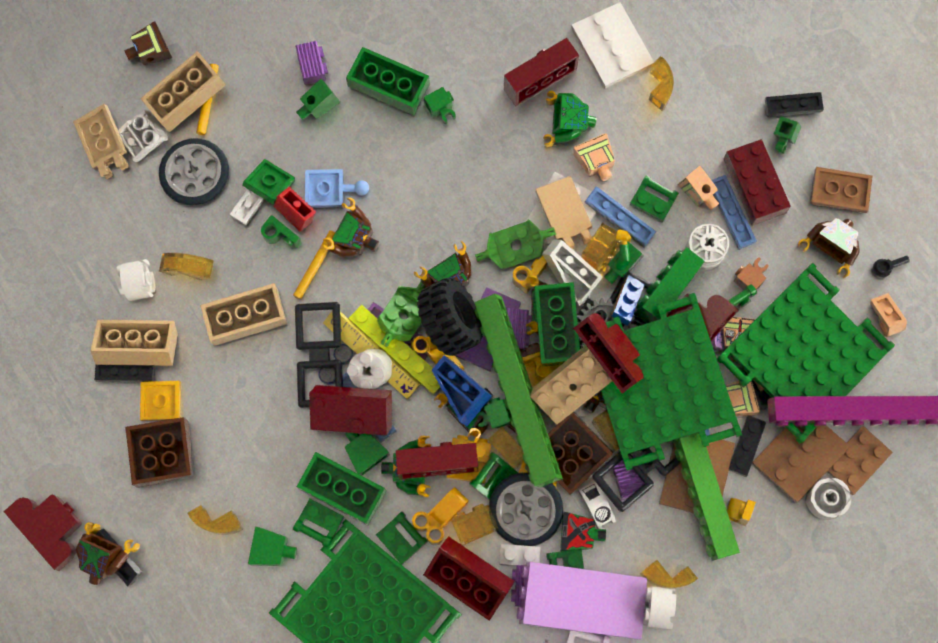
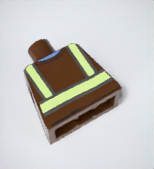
[124,21,172,65]

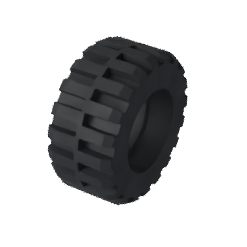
[417,278,483,356]

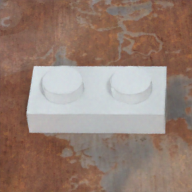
[230,189,265,226]
[499,544,540,566]

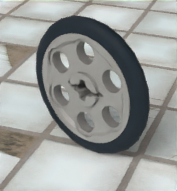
[159,138,229,205]
[489,472,564,546]

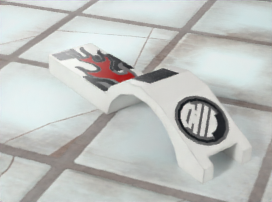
[577,475,616,529]

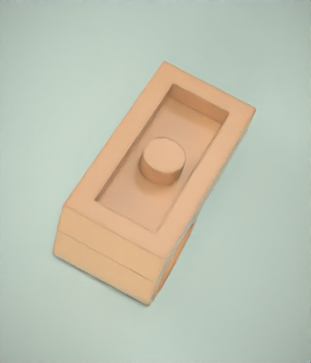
[870,293,907,337]

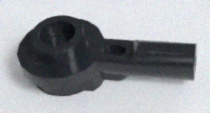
[872,255,910,278]

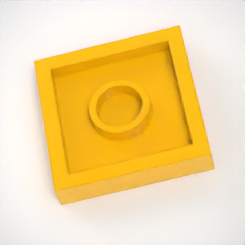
[140,381,181,421]

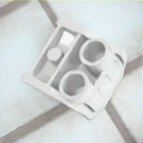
[118,110,168,162]

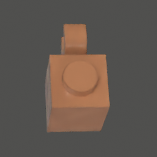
[734,257,769,290]

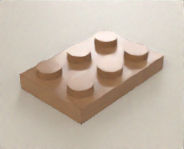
[810,167,873,213]
[828,426,893,495]

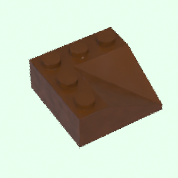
[548,412,613,495]
[125,417,192,488]

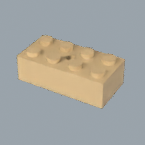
[140,51,226,132]
[200,283,288,346]
[91,320,178,366]
[530,345,612,425]

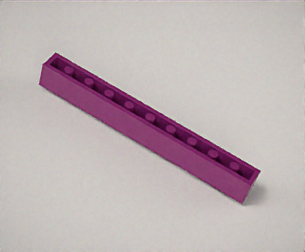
[767,396,938,427]

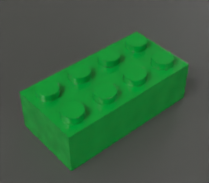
[346,47,430,116]
[634,247,705,323]
[534,282,580,367]
[296,452,386,526]

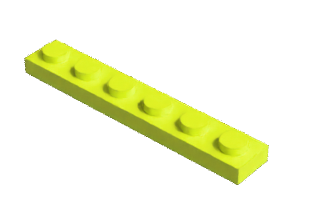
[348,304,441,395]

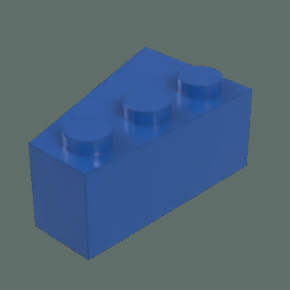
[432,355,493,426]

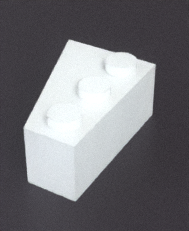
[542,239,603,307]

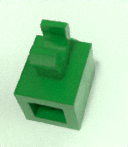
[424,87,456,124]
[773,116,801,154]
[476,397,512,429]

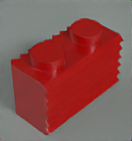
[273,187,316,232]

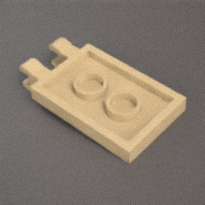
[73,104,129,179]
[535,176,592,249]

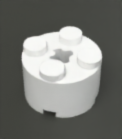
[117,259,155,301]
[347,349,392,389]
[806,478,851,520]
[643,586,676,630]

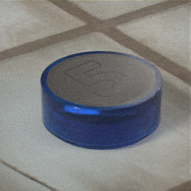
[334,344,353,364]
[318,368,335,385]

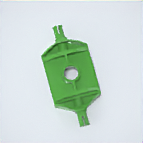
[475,219,556,270]
[377,281,426,347]

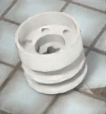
[685,224,729,271]

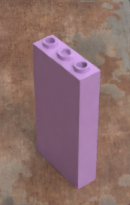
[517,562,647,639]

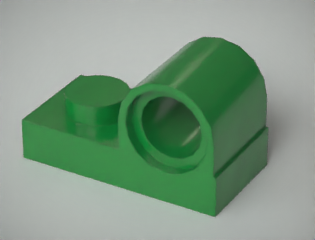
[261,215,302,248]

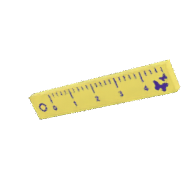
[323,311,421,399]

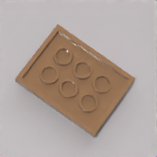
[752,423,850,503]
[659,440,735,513]

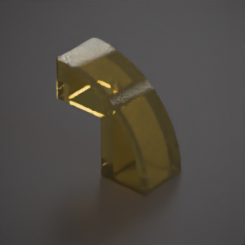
[649,56,674,111]
[159,253,214,280]
[187,505,244,535]
[640,560,698,589]

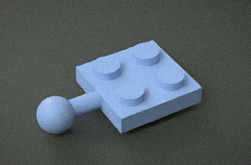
[305,169,369,208]

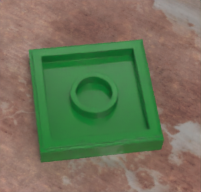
[242,159,295,205]

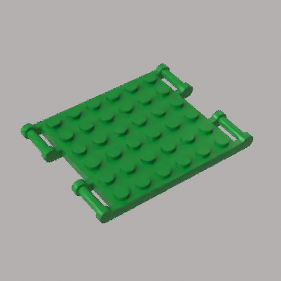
[717,263,895,444]
[601,293,742,471]
[269,519,462,643]

